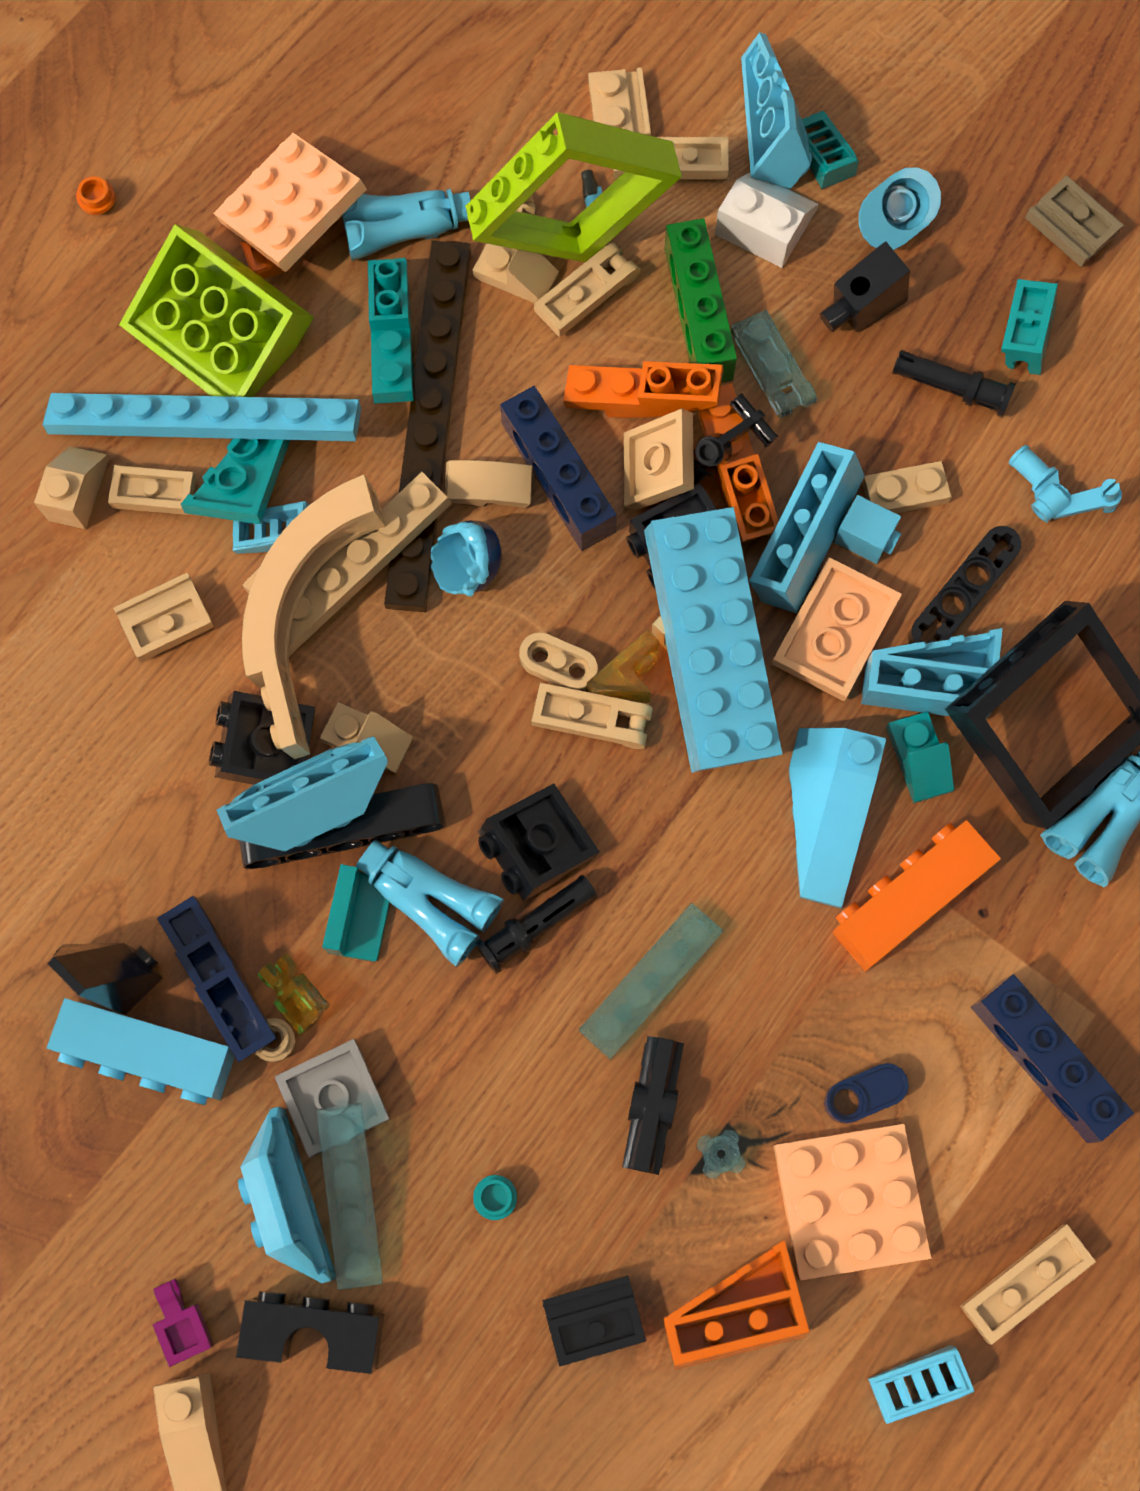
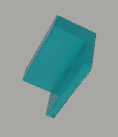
[322,864,390,962]

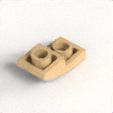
[445,460,532,508]

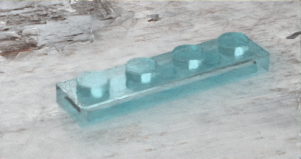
[578,903,724,1060]
[317,1103,383,1290]

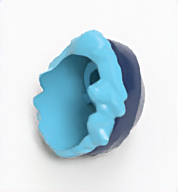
[431,520,503,597]

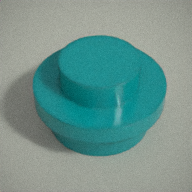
[473,1175,517,1220]

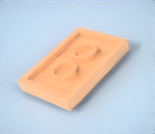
[772,557,902,702]

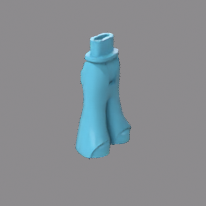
[342,189,471,261]
[1040,751,1140,888]
[356,840,504,967]

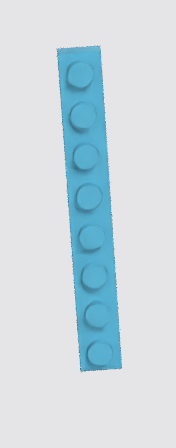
[42,393,362,441]

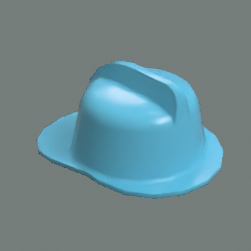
[859,167,941,250]

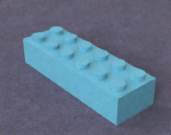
[644,507,783,773]

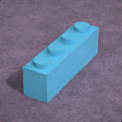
[749,442,865,614]
[46,998,235,1105]

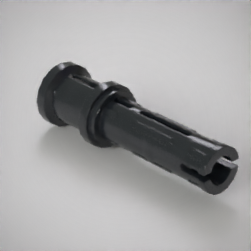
[892,349,1016,418]
[475,875,598,974]

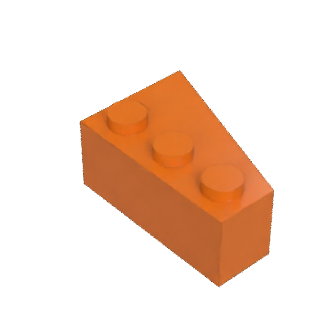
[664,1240,810,1370]

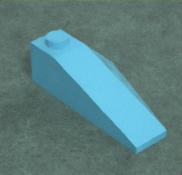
[741,32,812,189]

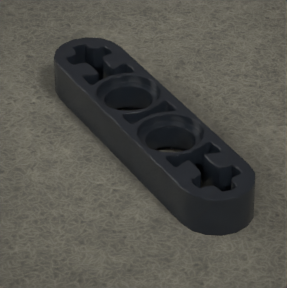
[908,526,1021,644]

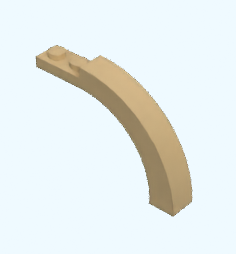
[242,475,386,759]

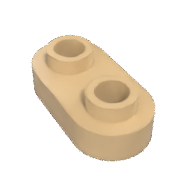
[519,632,598,691]

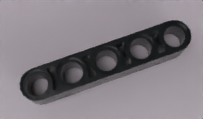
[239,783,446,869]

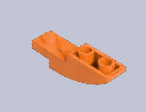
[563,361,723,418]
[697,383,779,543]

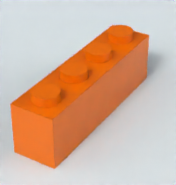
[832,820,1001,972]

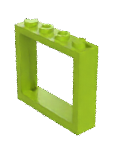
[465,112,682,262]

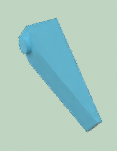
[789,728,886,909]

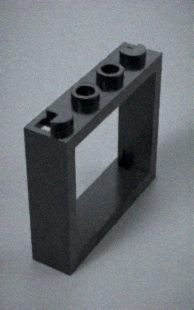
[945,601,1140,830]

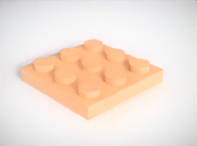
[214,133,367,272]
[773,1124,932,1281]

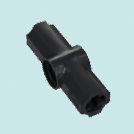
[622,1036,684,1175]

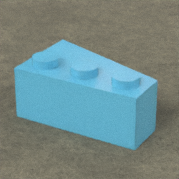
[861,628,1003,719]

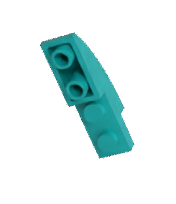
[368,258,414,404]

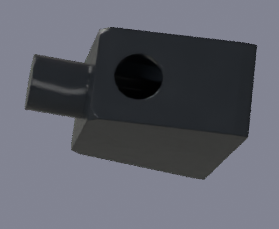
[820,241,910,332]

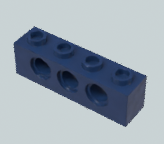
[500,385,617,551]
[971,974,1134,1143]

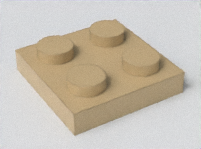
[624,408,694,511]

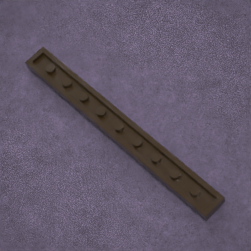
[384,241,471,613]

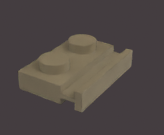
[1025,175,1123,268]

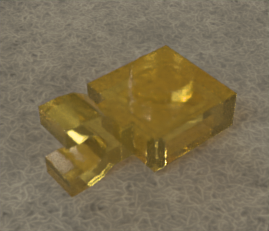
[257,953,330,1035]

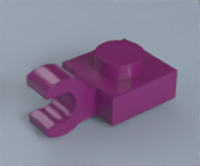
[152,1278,214,1367]

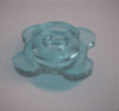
[697,1130,745,1179]

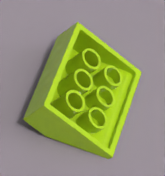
[119,224,314,397]

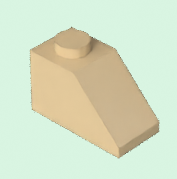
[34,446,109,529]

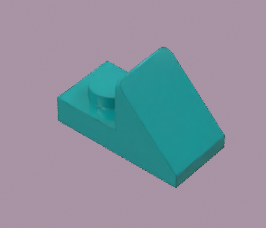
[886,711,954,804]

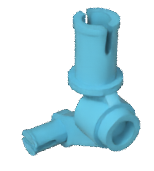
[1009,445,1122,523]

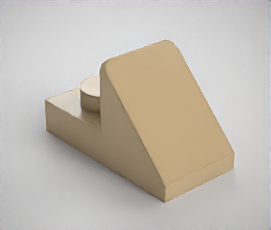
[472,244,559,303]
[320,702,414,775]

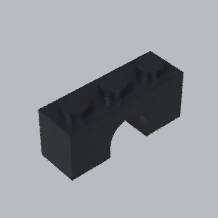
[236,1291,384,1374]

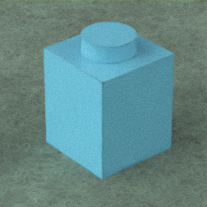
[834,495,902,564]

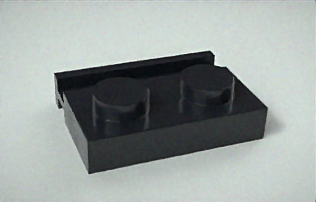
[542,1275,646,1367]

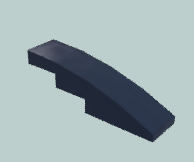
[157,895,277,1063]

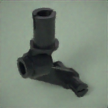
[693,393,779,486]

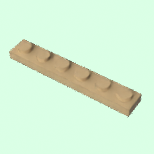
[288,472,452,656]

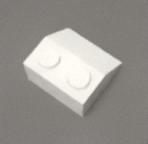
[715,172,819,268]

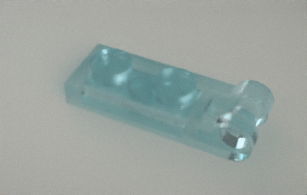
[731,309,817,418]

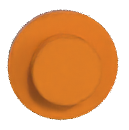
[76,176,116,215]

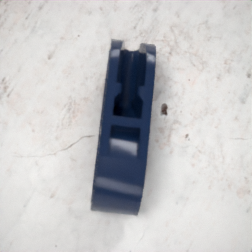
[824,1063,909,1124]

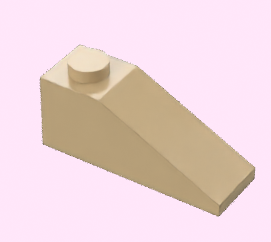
[153,1373,227,1491]

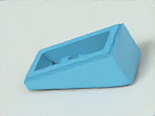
[233,501,310,554]
[867,1345,974,1424]

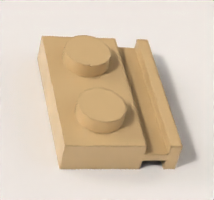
[588,67,651,136]
[113,573,215,662]

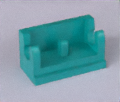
[1001,279,1058,375]

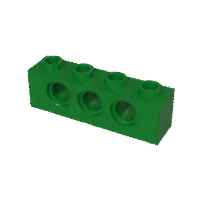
[664,218,737,382]

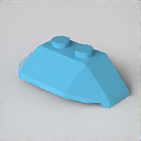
[217,736,388,851]
[238,1106,337,1283]

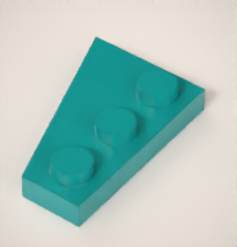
[181,439,290,524]

